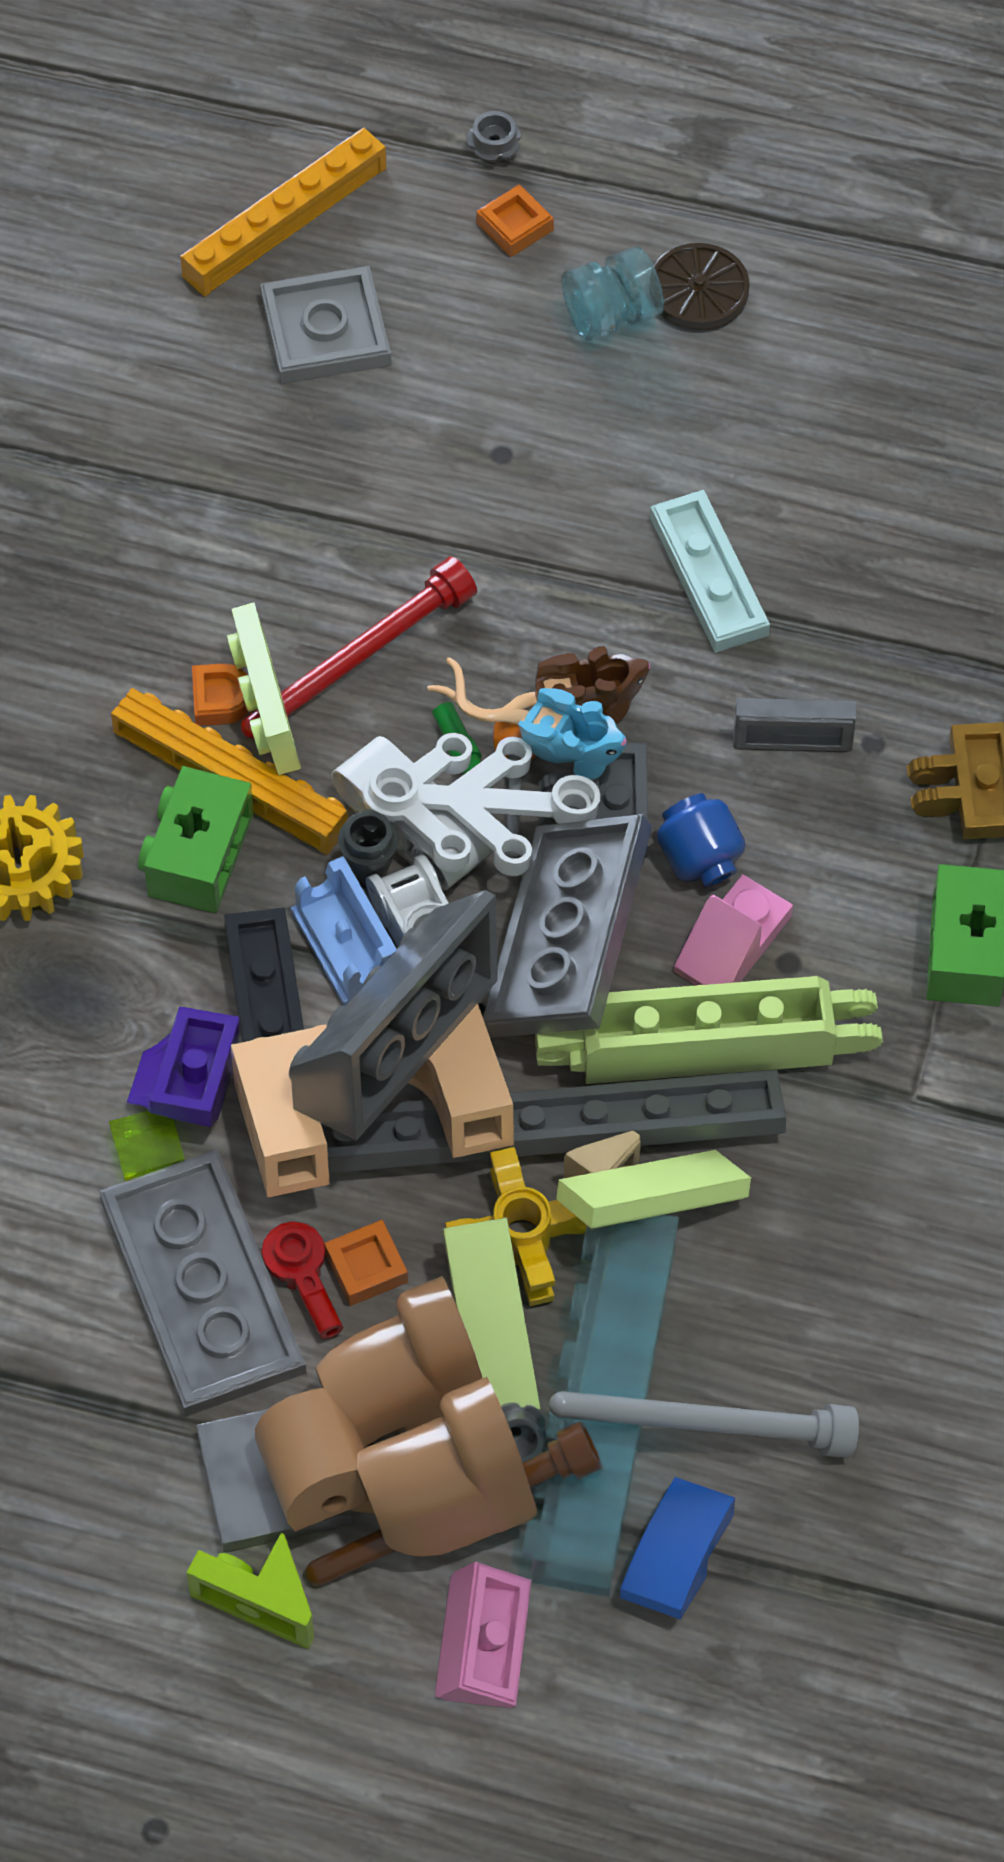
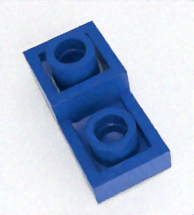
[620,1477,735,1620]

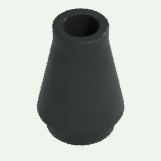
[338,810,399,890]

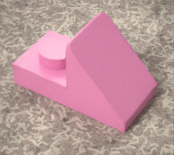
[673,874,793,986]

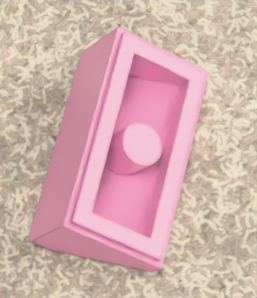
[435,1562,531,1708]

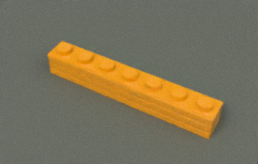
[180,128,387,297]
[111,688,348,855]

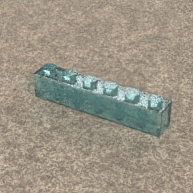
[522,1215,679,1597]

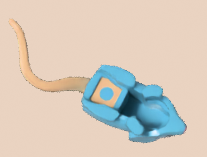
[446,657,627,780]

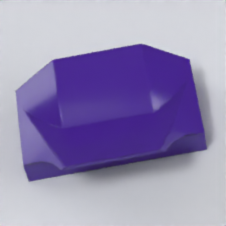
[127,1006,240,1127]

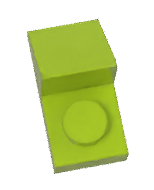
[186,1533,314,1650]

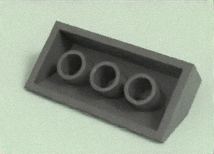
[289,890,498,1141]

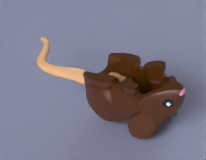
[427,646,650,724]

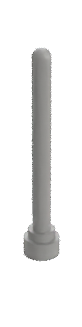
[549,1391,859,1458]

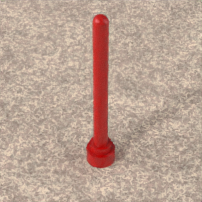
[241,556,477,739]

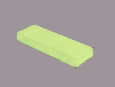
[556,1150,751,1229]
[442,1218,540,1410]

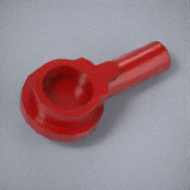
[262,1221,344,1339]

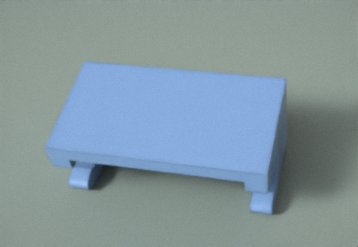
[290,856,397,1006]

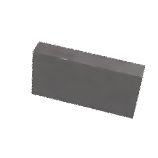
[733,698,856,751]

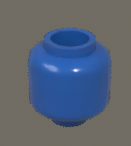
[657,793,746,888]

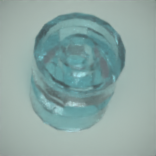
[562,246,664,341]

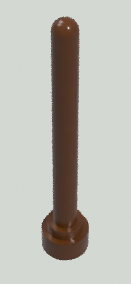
[305,1421,603,1586]

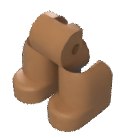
[255,1276,537,1557]

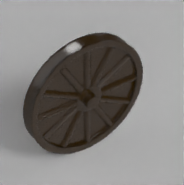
[649,243,750,330]

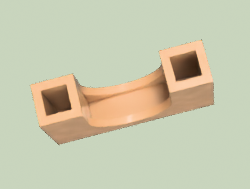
[231,1004,514,1197]

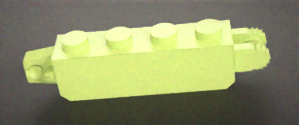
[535,976,883,1084]

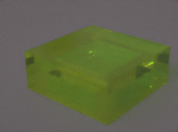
[109,1111,185,1182]

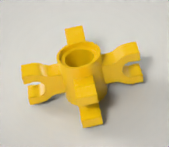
[445,1147,598,1306]

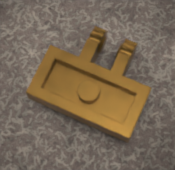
[906,722,1004,839]

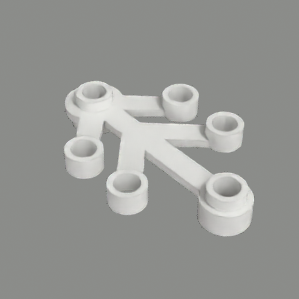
[362,733,600,876]

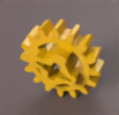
[0,795,84,921]

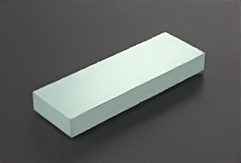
[650,490,770,653]

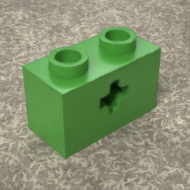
[138,766,254,914]
[926,864,1004,1007]

